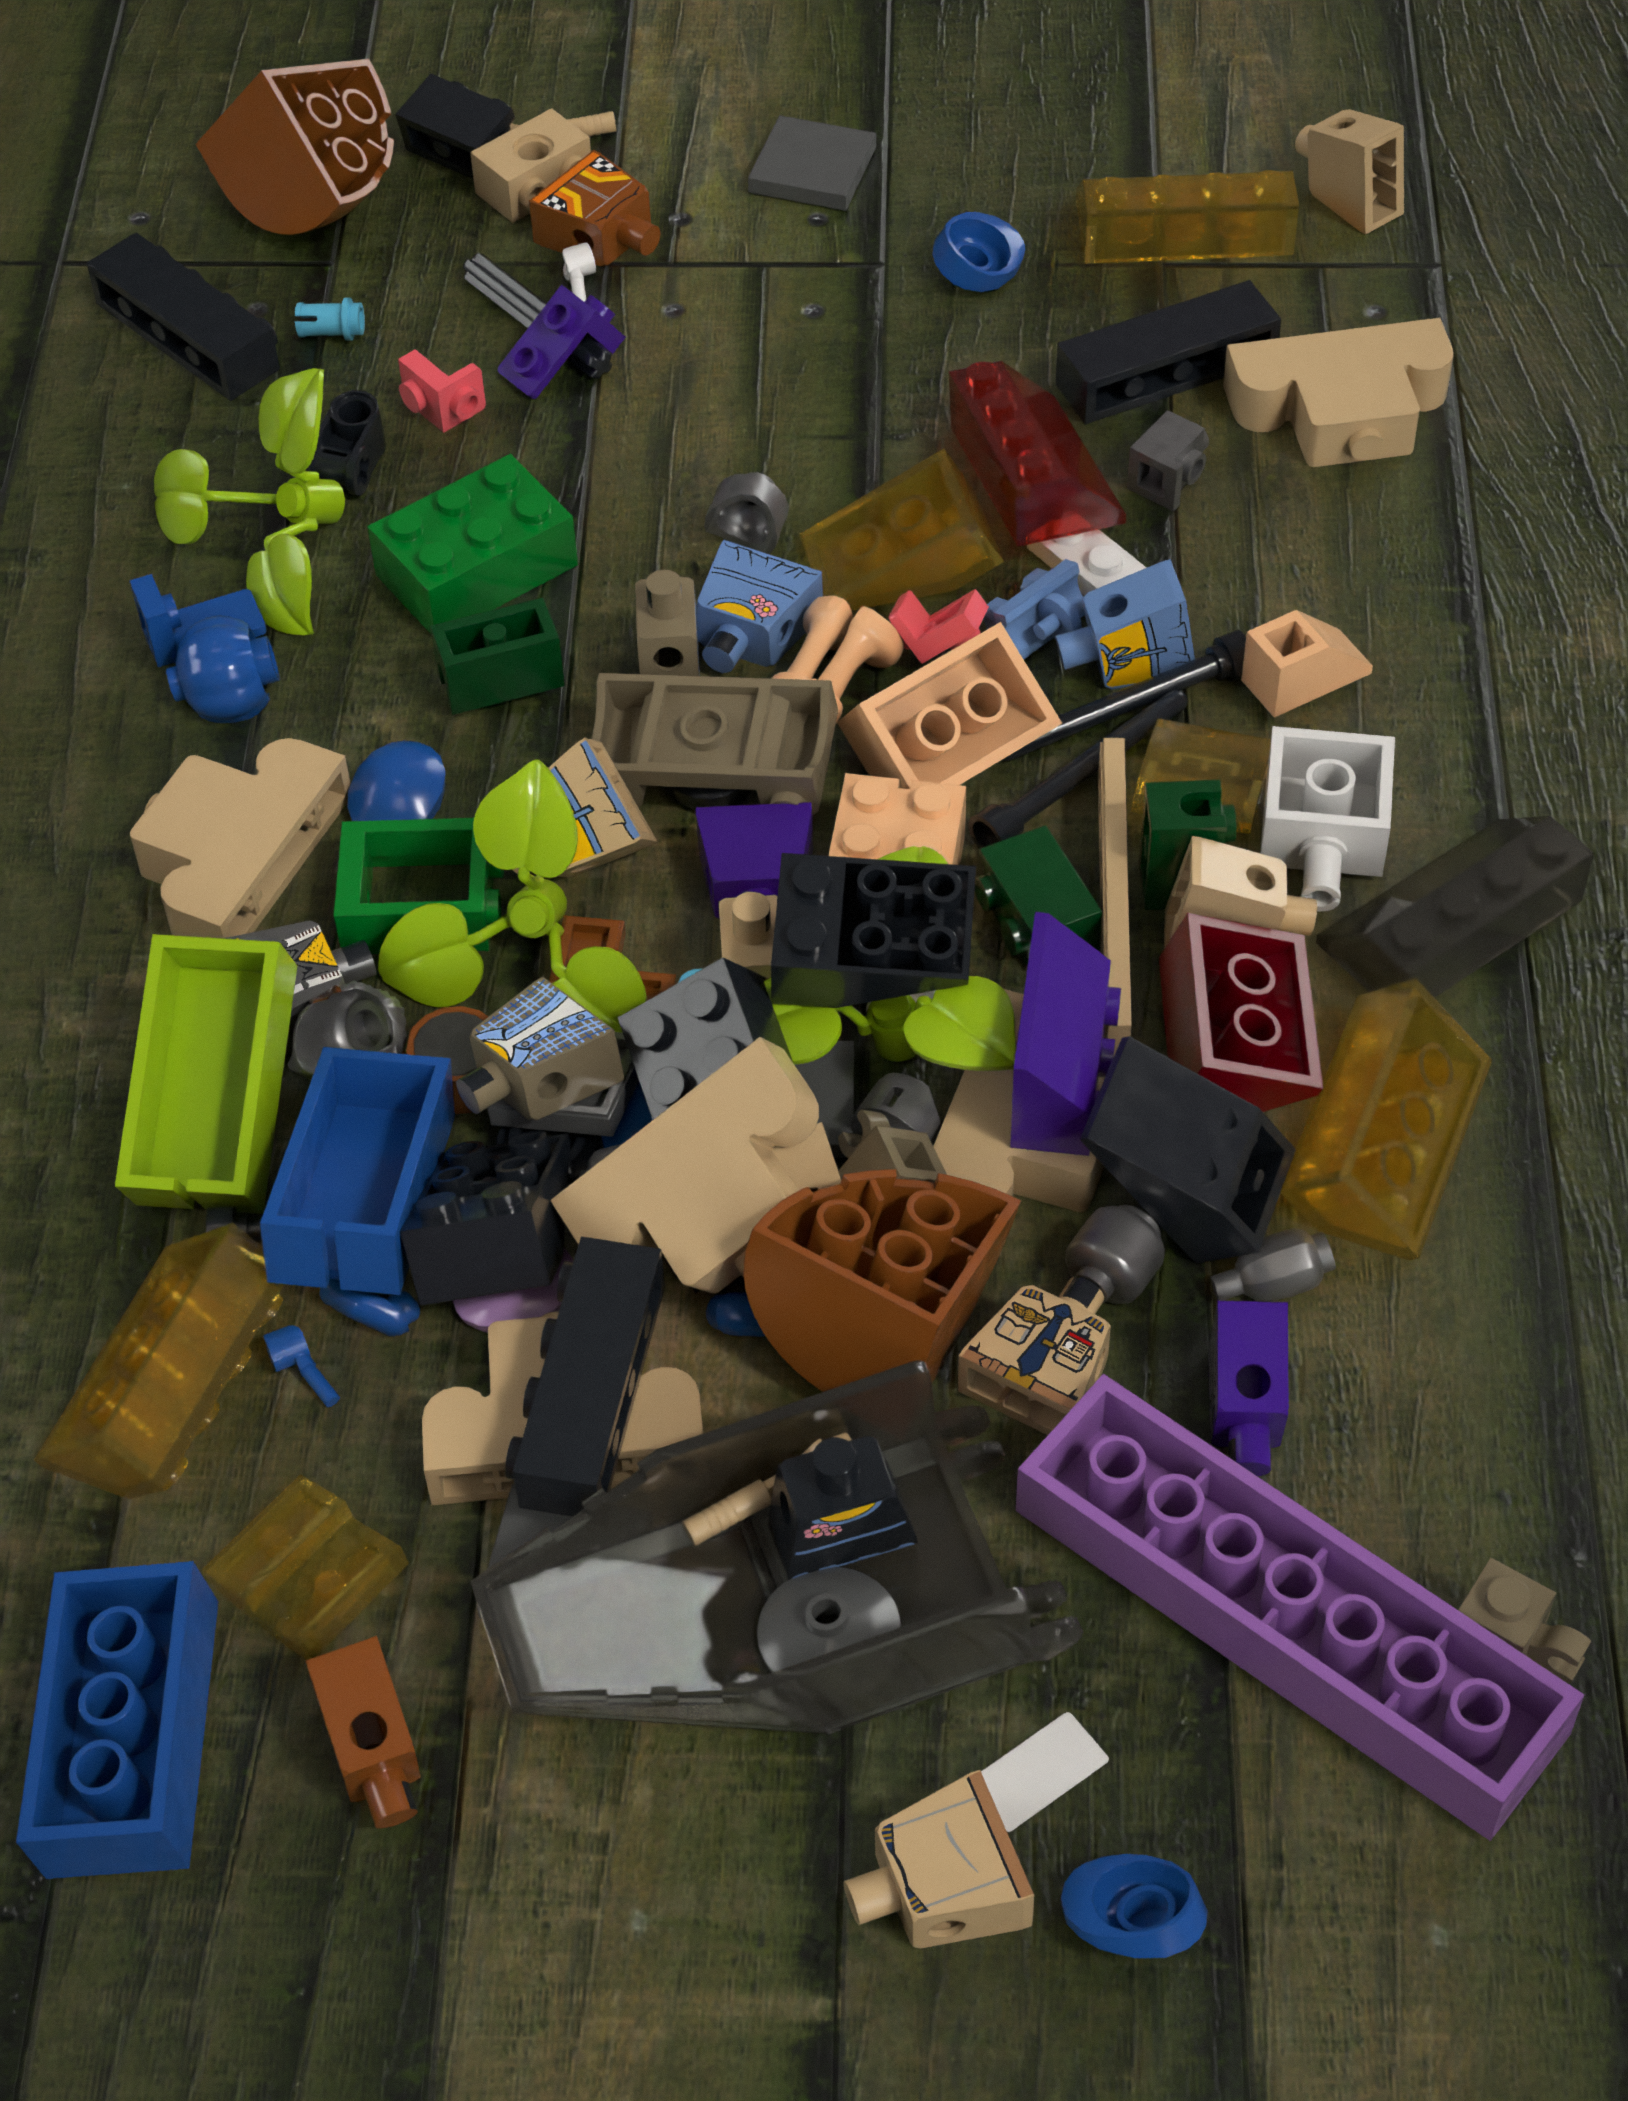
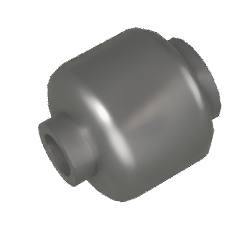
[1065,1205,1165,1305]

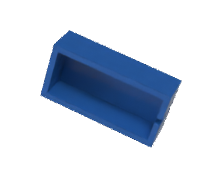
[260,1047,455,1295]

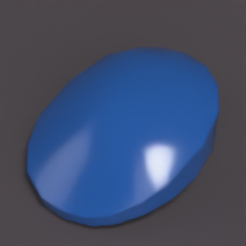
[932,212,1025,292]
[347,740,446,821]
[1061,1854,1208,1958]

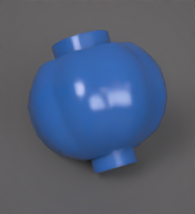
[166,615,280,723]

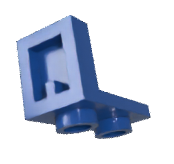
[129,574,267,667]

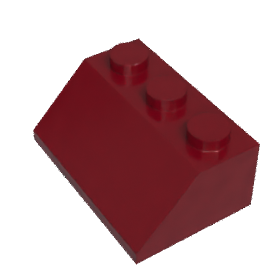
[1159,912,1323,1112]

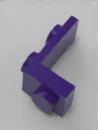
[498,284,626,399]

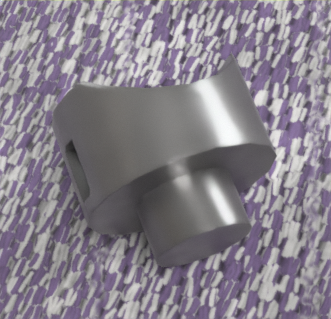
[704,472,789,554]
[852,1072,941,1146]

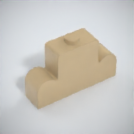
[1223,318,1454,467]
[130,738,351,938]
[933,989,1105,1212]
[550,1037,819,1294]
[422,1311,707,1505]

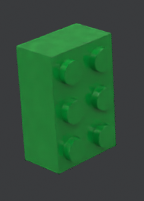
[367,453,578,634]

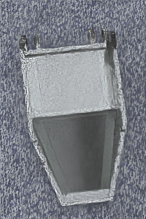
[470,1360,1083,1734]

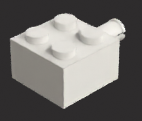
[1260,726,1395,912]

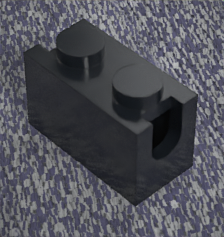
[395,74,515,179]

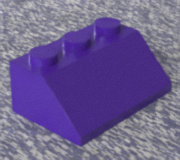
[1010,912,1121,1156]

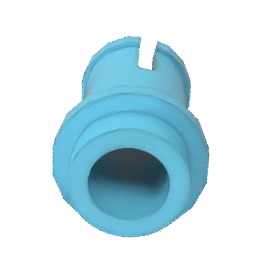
[295,297,365,341]

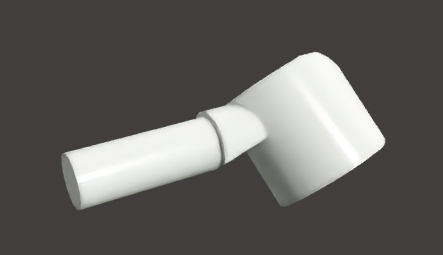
[562,242,596,302]

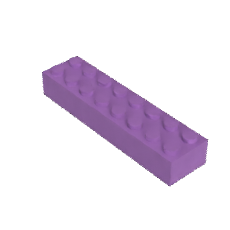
[1016,1374,1584,1841]

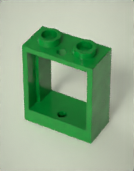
[334,818,504,954]

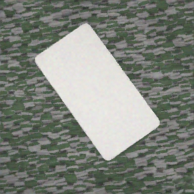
[981,1712,1109,1832]

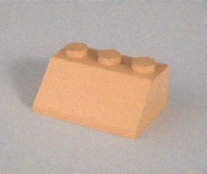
[837,622,1062,789]

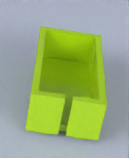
[115,934,297,1214]

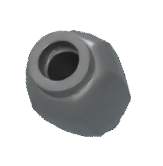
[1210,1228,1336,1302]

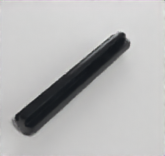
[463,253,612,379]

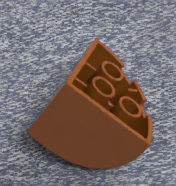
[196,59,394,235]
[743,1169,1021,1433]

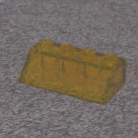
[1076,170,1299,264]
[1280,978,1492,1260]
[34,1223,284,1499]

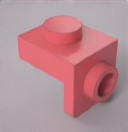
[398,349,486,433]
[889,589,989,664]

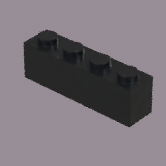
[87,232,280,401]
[1056,280,1281,425]
[505,1236,665,1522]

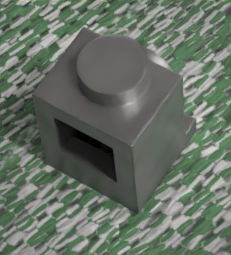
[1127,410,1209,512]

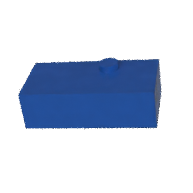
[16,1561,219,1879]

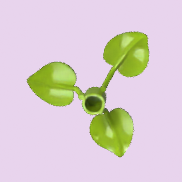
[154,368,345,635]
[378,759,647,1033]
[764,846,1017,1071]

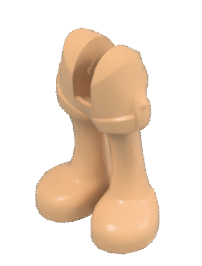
[771,596,904,723]

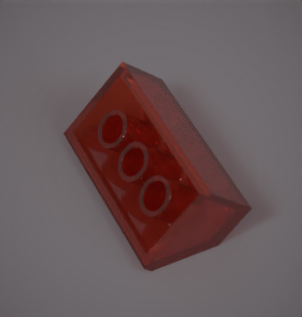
[949,361,1126,547]

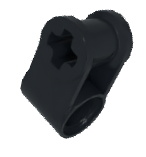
[305,390,386,496]

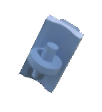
[984,559,1085,659]

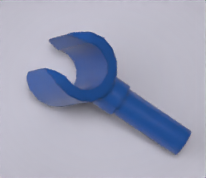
[264,1325,340,1408]

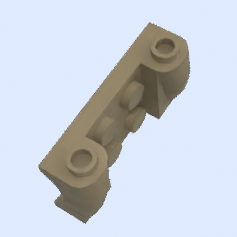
[591,673,838,815]

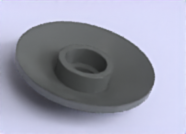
[757,1567,901,1697]

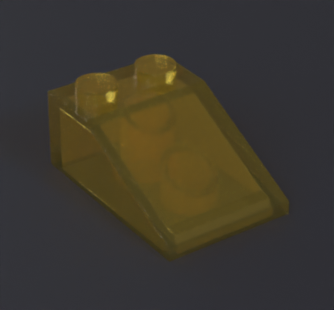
[799,448,1004,611]

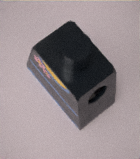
[768,1435,918,1580]

